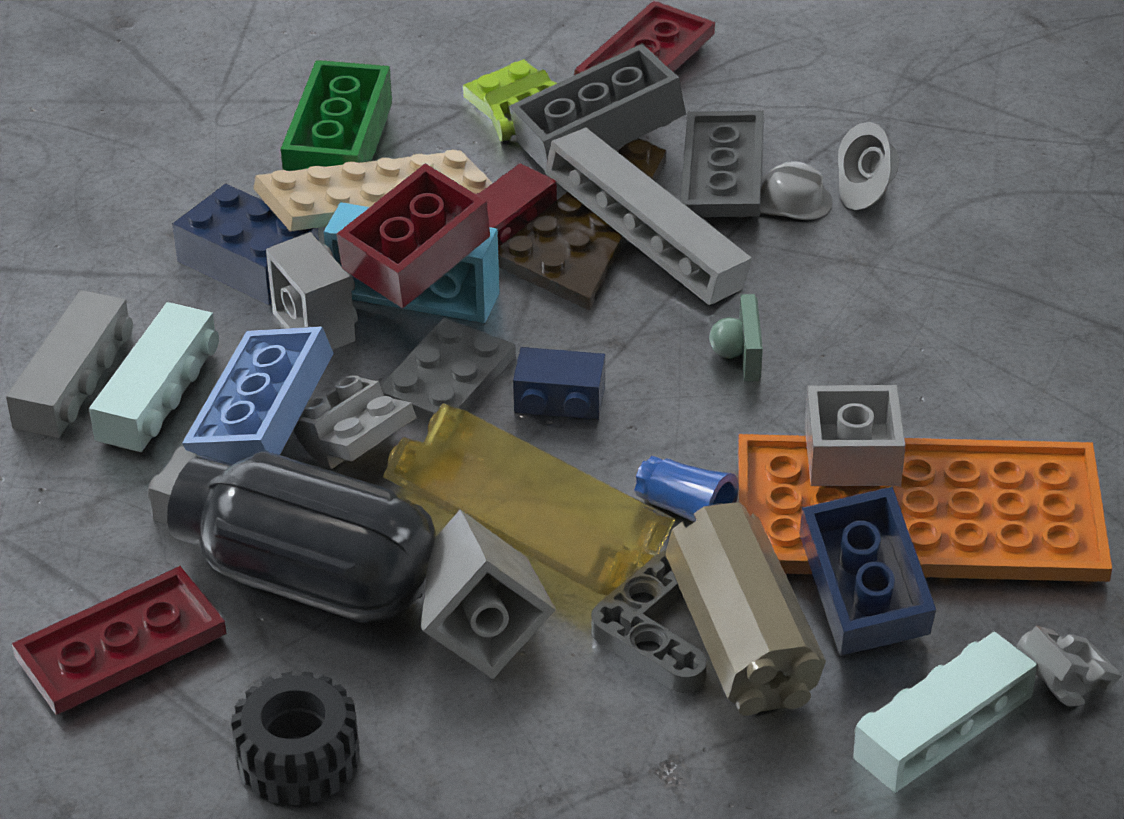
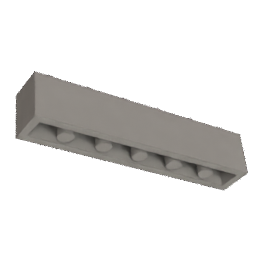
[545,128,752,305]

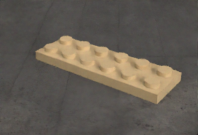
[253,150,493,231]

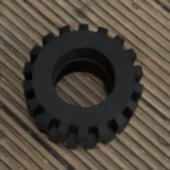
[231,671,360,805]

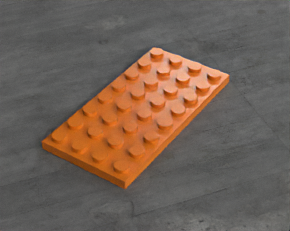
[738,434,1112,582]

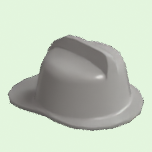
[838,122,899,211]
[760,161,832,220]

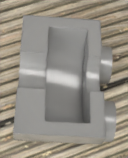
[1017,626,1123,706]

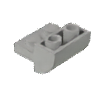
[293,375,417,469]

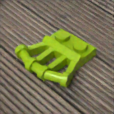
[463,59,557,142]

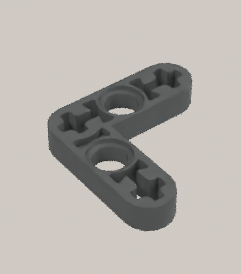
[591,550,707,693]

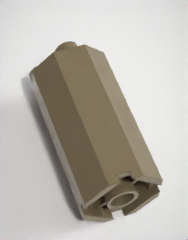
[665,502,826,716]

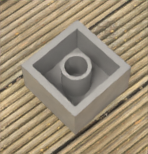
[266,232,357,350]
[805,385,905,486]

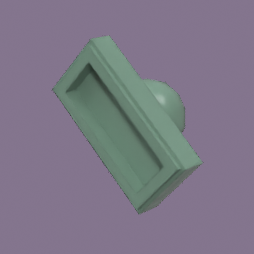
[709,294,763,381]

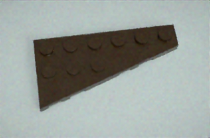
[498,138,666,311]

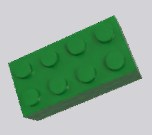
[280,60,392,171]

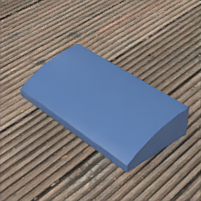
[182,327,334,464]

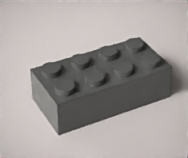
[509,44,686,171]

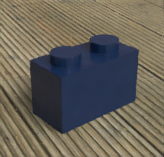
[513,347,605,420]

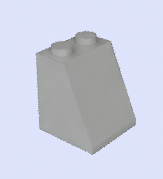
[421,509,556,679]

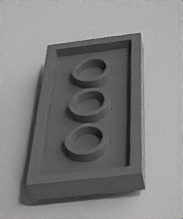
[680,110,764,218]

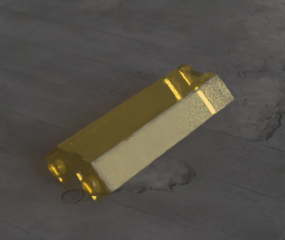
[383,403,675,596]

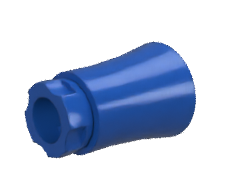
[634,456,739,522]

